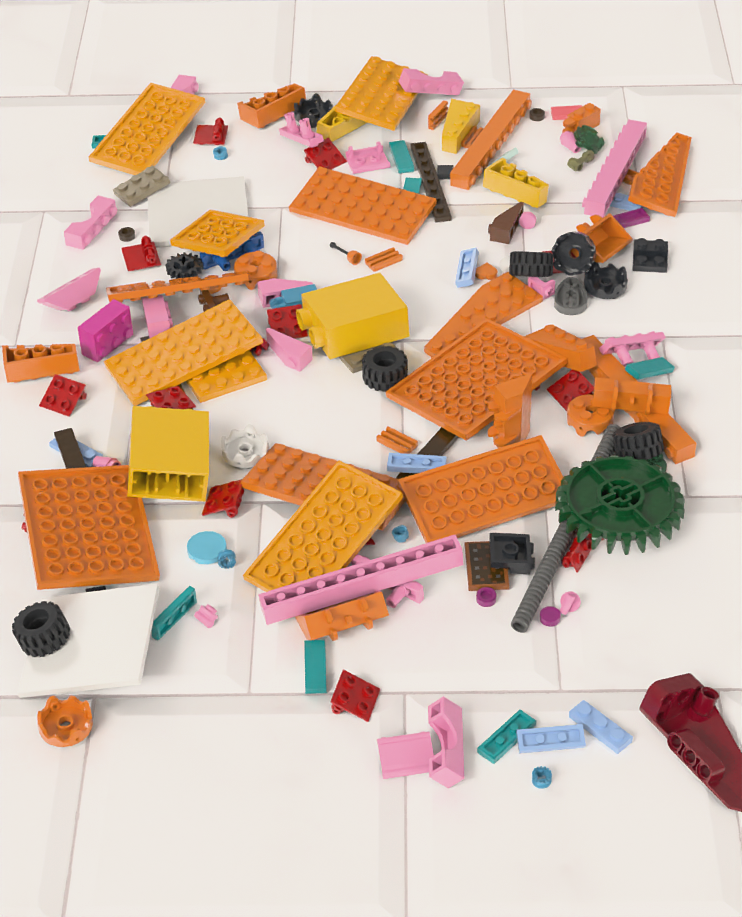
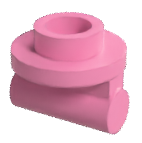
[559,591,581,615]
[194,604,218,628]

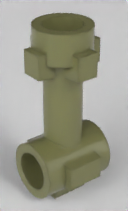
[567,150,595,172]

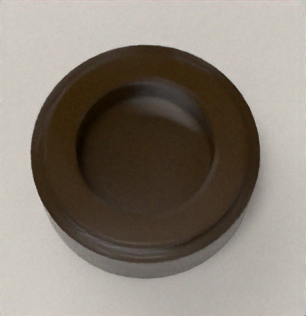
[529,108,545,122]
[118,227,135,242]

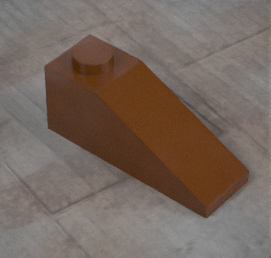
[488,202,524,244]

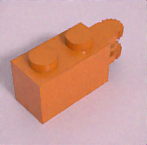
[562,103,601,137]

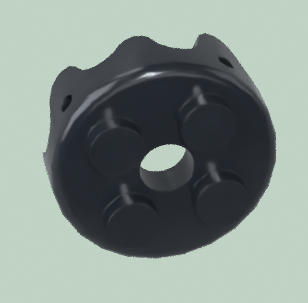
[294,93,333,128]
[551,231,596,276]
[584,262,628,299]

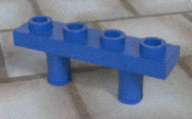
[200,231,264,271]

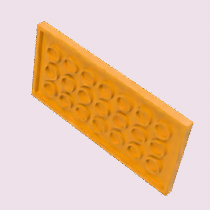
[335,56,428,131]
[88,82,206,175]
[103,299,263,406]
[243,460,403,615]

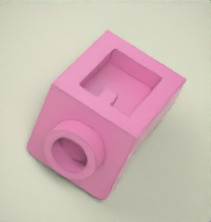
[528,277,555,300]

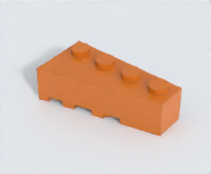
[237,83,306,128]
[524,324,597,372]
[2,344,80,383]

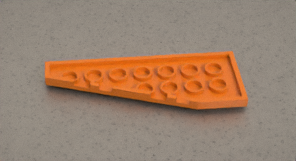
[628,132,692,217]
[106,271,249,303]
[424,272,543,358]

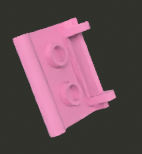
[345,141,391,174]
[376,731,434,779]

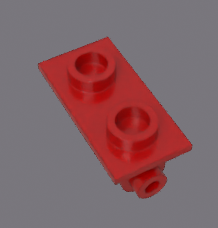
[562,535,592,573]

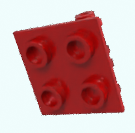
[193,117,228,145]
[303,137,347,170]
[121,235,161,271]
[267,304,308,339]
[546,369,594,411]
[39,374,87,417]
[146,386,196,410]
[201,479,245,518]
[330,669,380,722]

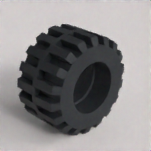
[509,251,554,277]
[362,345,408,392]
[612,422,664,460]
[12,601,70,657]

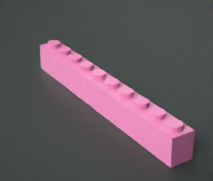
[582,119,647,218]
[258,535,463,625]

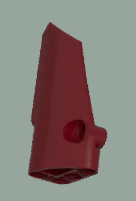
[639,673,742,812]

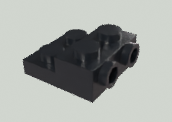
[632,238,668,273]
[489,533,535,575]

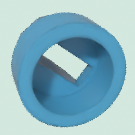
[392,525,409,543]

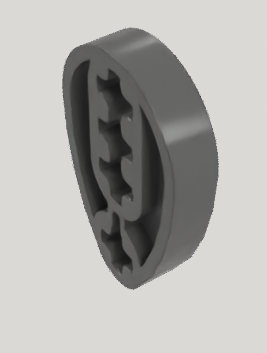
[554,277,588,316]

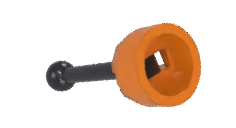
[329,242,362,265]

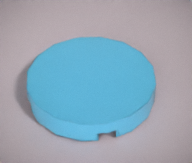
[187,531,227,565]

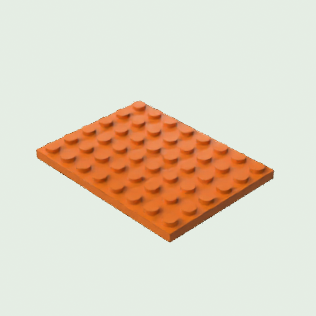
[386,318,568,441]
[18,465,160,590]

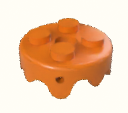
[234,251,277,290]
[567,394,614,437]
[37,695,93,747]

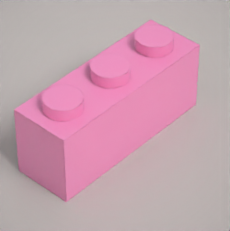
[142,295,173,338]

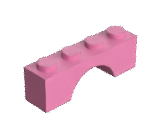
[399,68,464,95]
[64,195,117,250]
[428,696,464,788]

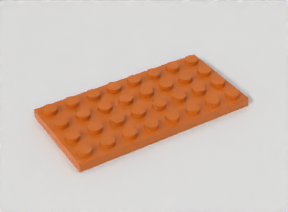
[289,166,437,245]
[398,435,563,543]
[241,443,406,531]

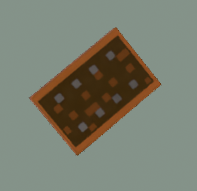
[464,541,509,591]

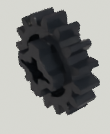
[165,252,203,279]

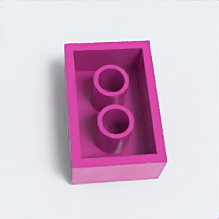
[77,299,133,363]

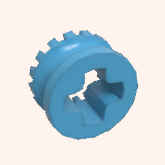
[213,146,228,160]
[218,549,236,569]
[532,766,552,789]

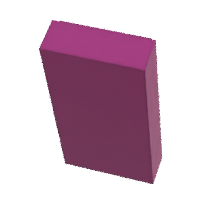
[613,208,650,228]

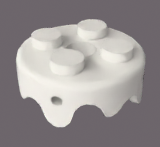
[221,424,269,469]

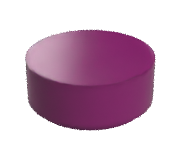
[476,587,497,607]
[540,606,561,627]

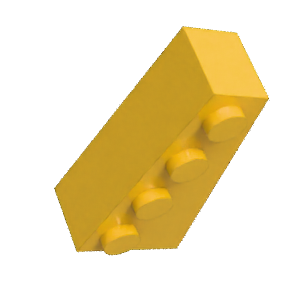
[442,98,480,154]
[316,104,368,142]
[483,157,549,208]

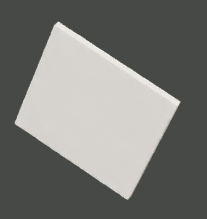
[148,176,248,247]
[17,584,160,698]

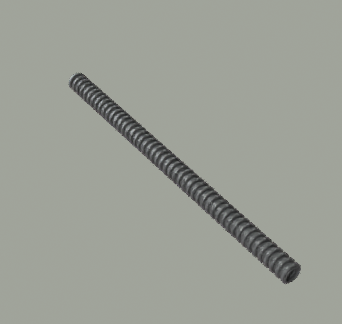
[510,424,621,633]

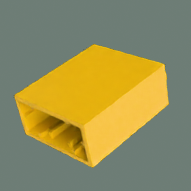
[296,272,410,359]
[127,406,209,502]

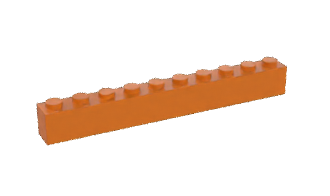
[450,89,532,190]
[582,335,696,465]

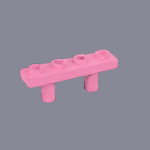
[279,112,324,147]
[599,331,666,367]
[351,554,424,608]

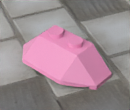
[37,267,101,312]

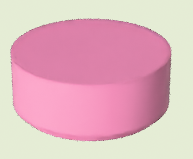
[519,212,537,229]

